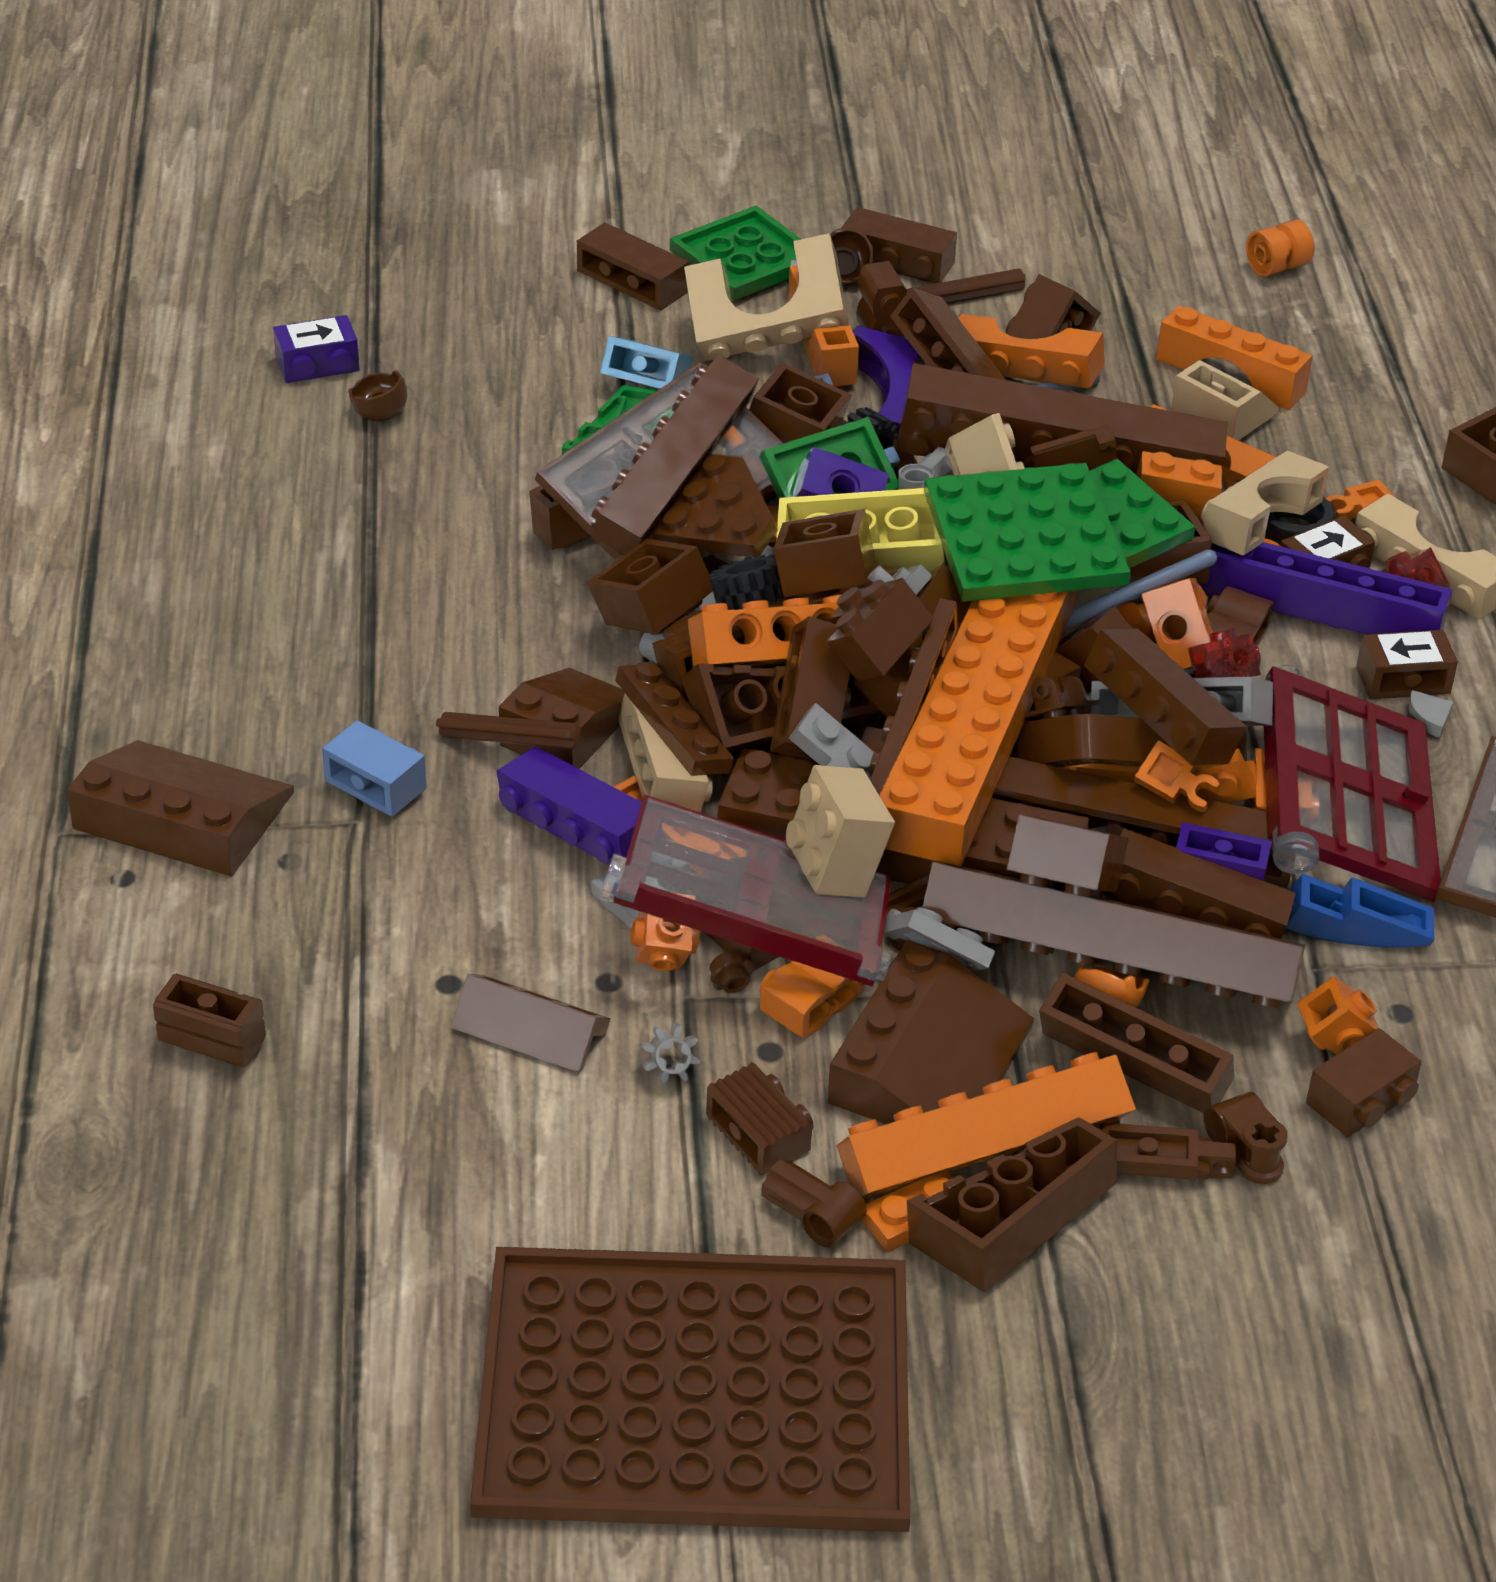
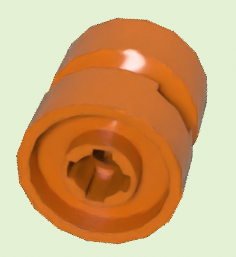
[1246,219,1315,277]

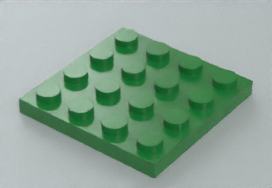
[924,463,1131,602]

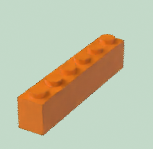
[836,1052,1136,1199]

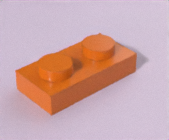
[861,1171,953,1252]

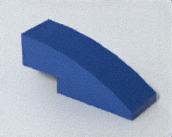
[1286,874,1435,947]

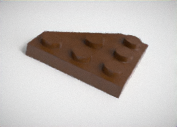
[651,454,778,558]

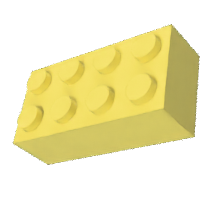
[776,488,948,573]

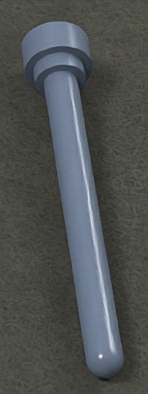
[1062,550,1217,636]

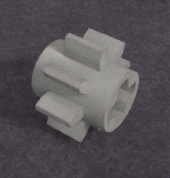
[639,1023,701,1084]

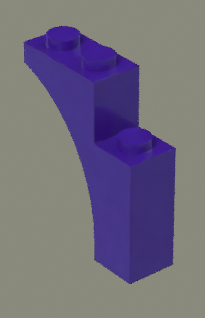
[853,325,926,434]

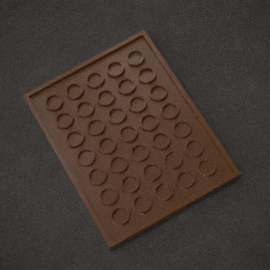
[470,1247,910,1532]

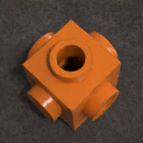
[630,911,700,971]
[1297,976,1379,1055]

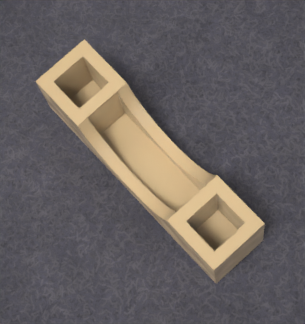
[1201,450,1329,556]
[1355,493,1496,620]

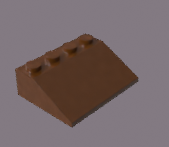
[67,740,294,877]
[827,940,1034,1124]

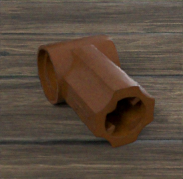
[761,1159,867,1248]

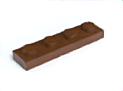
[615,662,734,776]

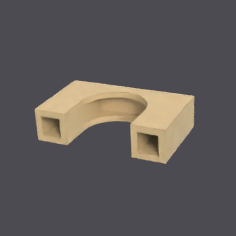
[684,233,849,361]

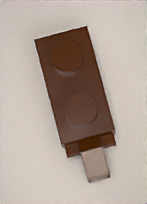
[1099,1122,1236,1180]

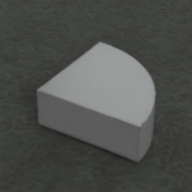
[1408,690,1453,738]

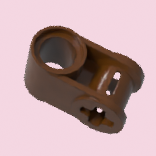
[1203,1091,1287,1184]

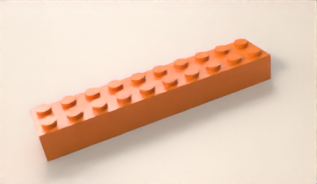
[879,590,1078,867]

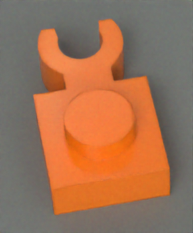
[1326,479,1396,521]
[1135,740,1220,812]

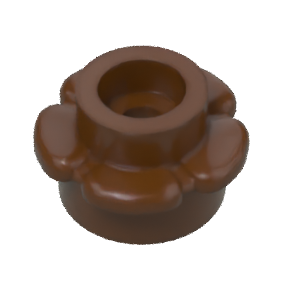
[709,950,754,993]

